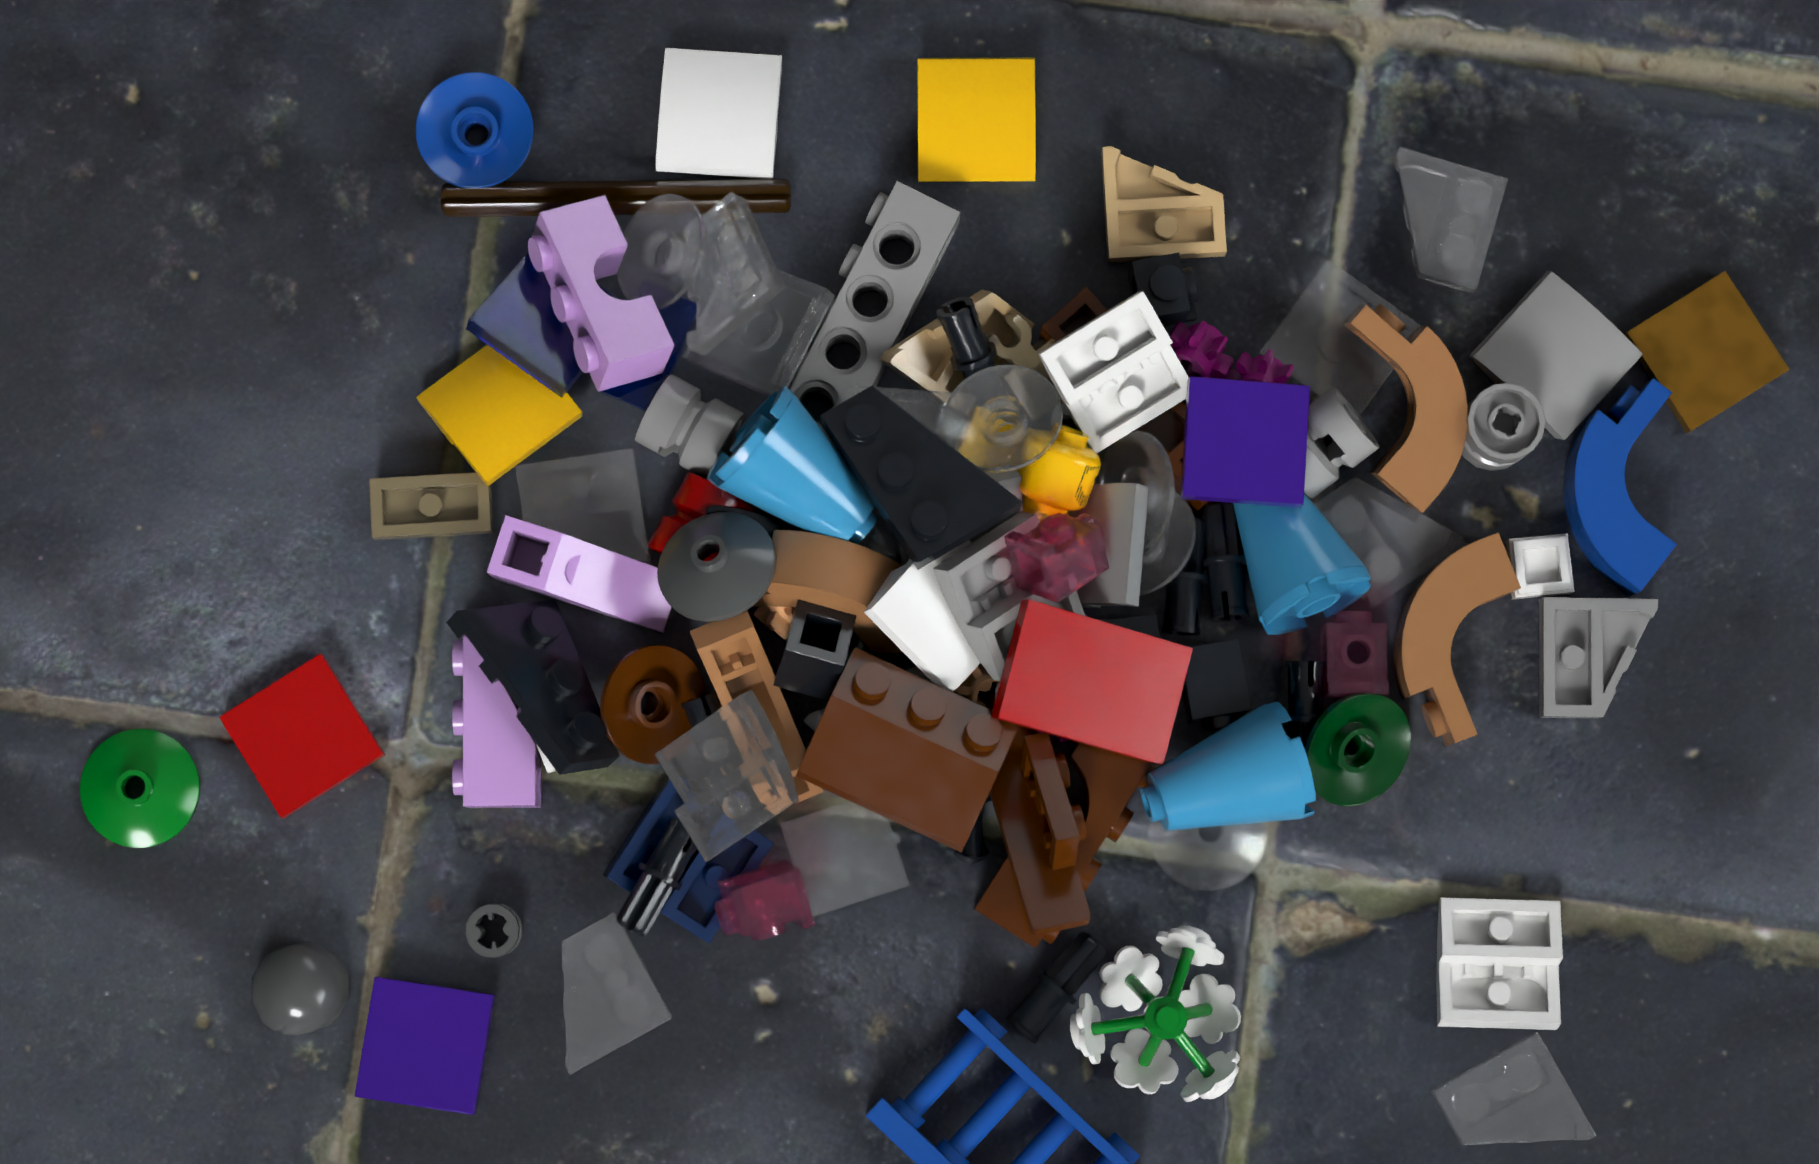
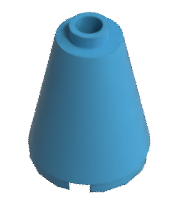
[707,385,878,544]
[1233,493,1372,635]
[1140,701,1316,831]

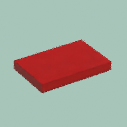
[991,599,1193,765]

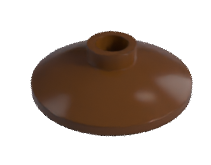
[600,645,706,764]

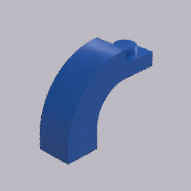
[1563,378,1677,597]

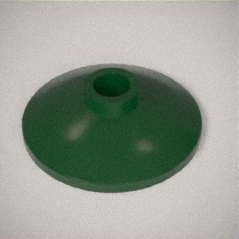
[1305,692,1411,807]

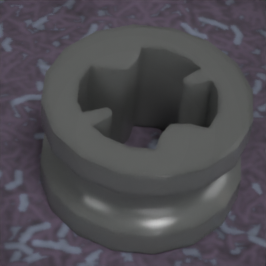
[465,903,523,958]

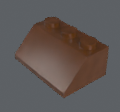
[796,647,1020,853]

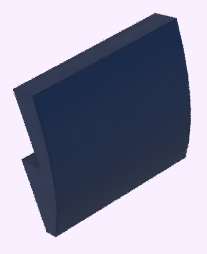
[602,774,774,944]

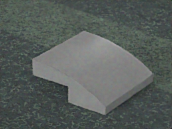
[1469,271,1643,440]
[1049,483,1149,608]
[933,511,1085,681]

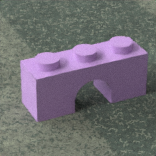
[528,195,674,392]

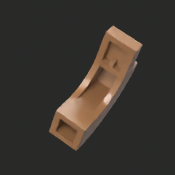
[1343,304,1468,513]
[752,530,903,653]
[1393,533,1521,746]
[690,611,823,815]

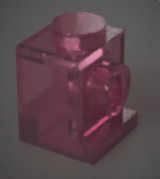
[1004,512,1109,603]
[1321,611,1389,698]
[715,860,815,940]

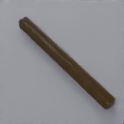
[440,179,791,217]

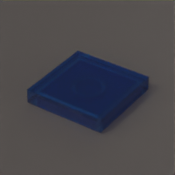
[466,252,618,398]

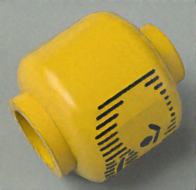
[1016,424,1101,518]

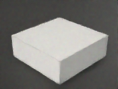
[1505,533,1575,600]

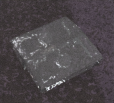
[655,690,799,862]

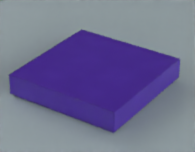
[1180,376,1310,508]
[354,977,495,1115]

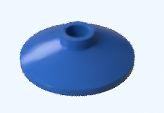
[415,72,534,188]

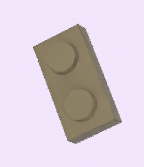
[369,472,494,540]

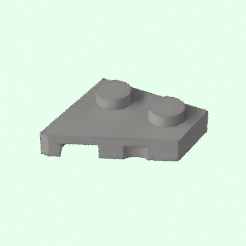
[1539,597,1658,719]

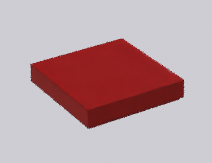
[219,653,386,819]

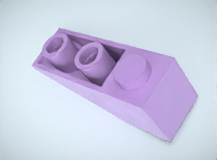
[487,515,672,633]
[452,636,541,808]

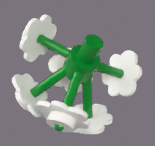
[1070,925,1241,1102]

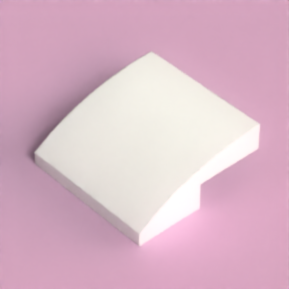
[655,48,782,179]
[1038,290,1189,453]
[864,540,981,692]
[1436,897,1563,1030]

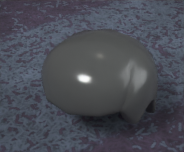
[252,942,350,1035]

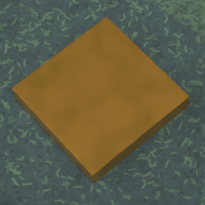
[1624,271,1790,434]

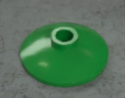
[80,729,200,848]

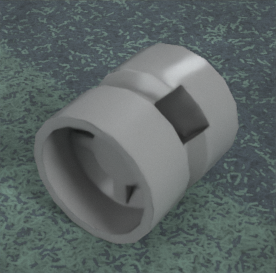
[635,374,745,481]
[1462,383,1546,471]
[1304,387,1380,499]

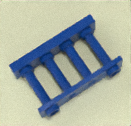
[866,1007,1141,1164]

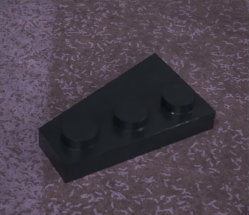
[820,386,1022,570]
[446,599,620,775]

